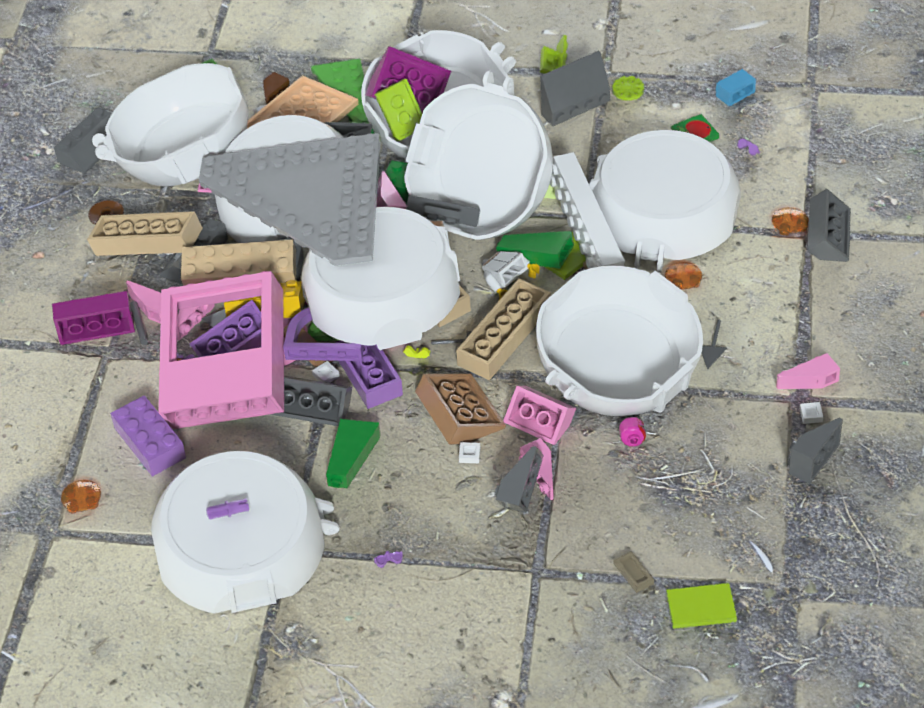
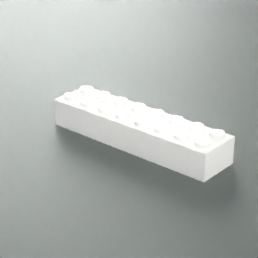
[550,152,625,268]

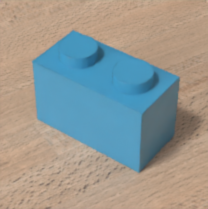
[716,69,756,107]

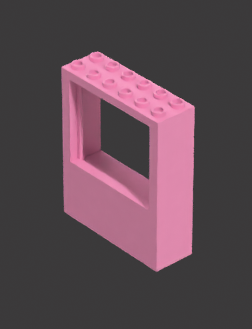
[158,271,284,429]

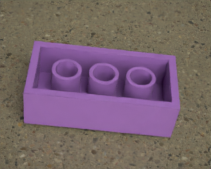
[190,300,261,357]
[335,340,403,409]
[110,395,186,476]

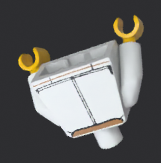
[482,251,540,300]

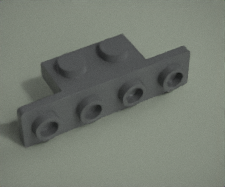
[406,195,480,227]

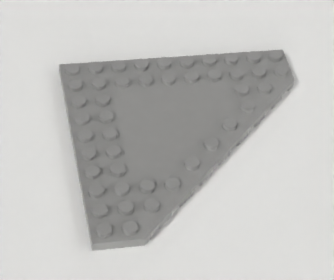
[199,133,381,266]

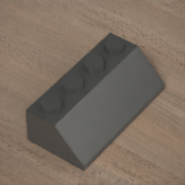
[54,107,112,174]
[808,189,851,262]
[159,219,228,283]
[270,375,352,426]

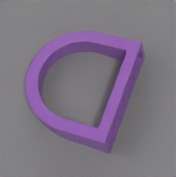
[283,308,364,361]

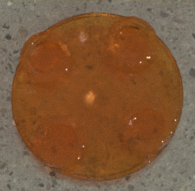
[772,207,809,236]
[665,262,702,290]
[61,480,101,513]

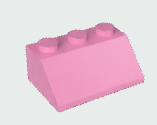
[503,386,576,445]

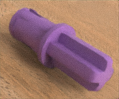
[206,498,249,520]

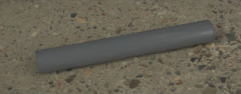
[130,301,148,345]

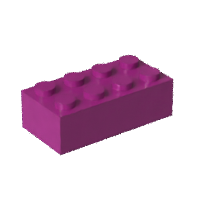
[52,291,135,345]

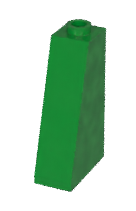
[496,231,574,269]
[326,419,381,488]

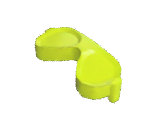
[403,345,431,358]

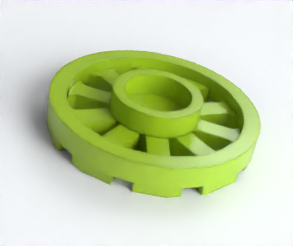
[612,76,644,101]

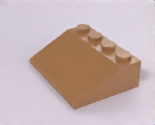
[415,374,506,444]

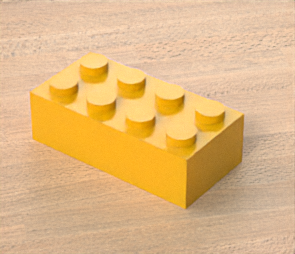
[224,280,306,318]

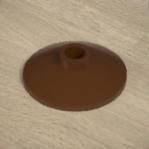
[88,200,124,225]

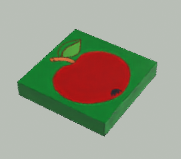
[671,114,719,142]

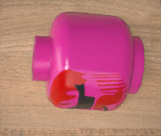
[619,417,646,447]

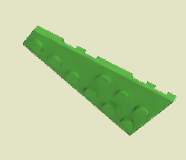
[311,59,369,123]

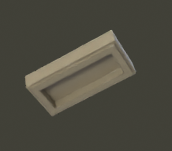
[614,551,654,593]

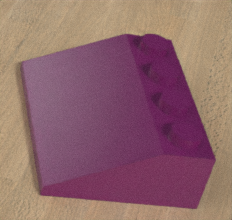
[365,46,451,114]

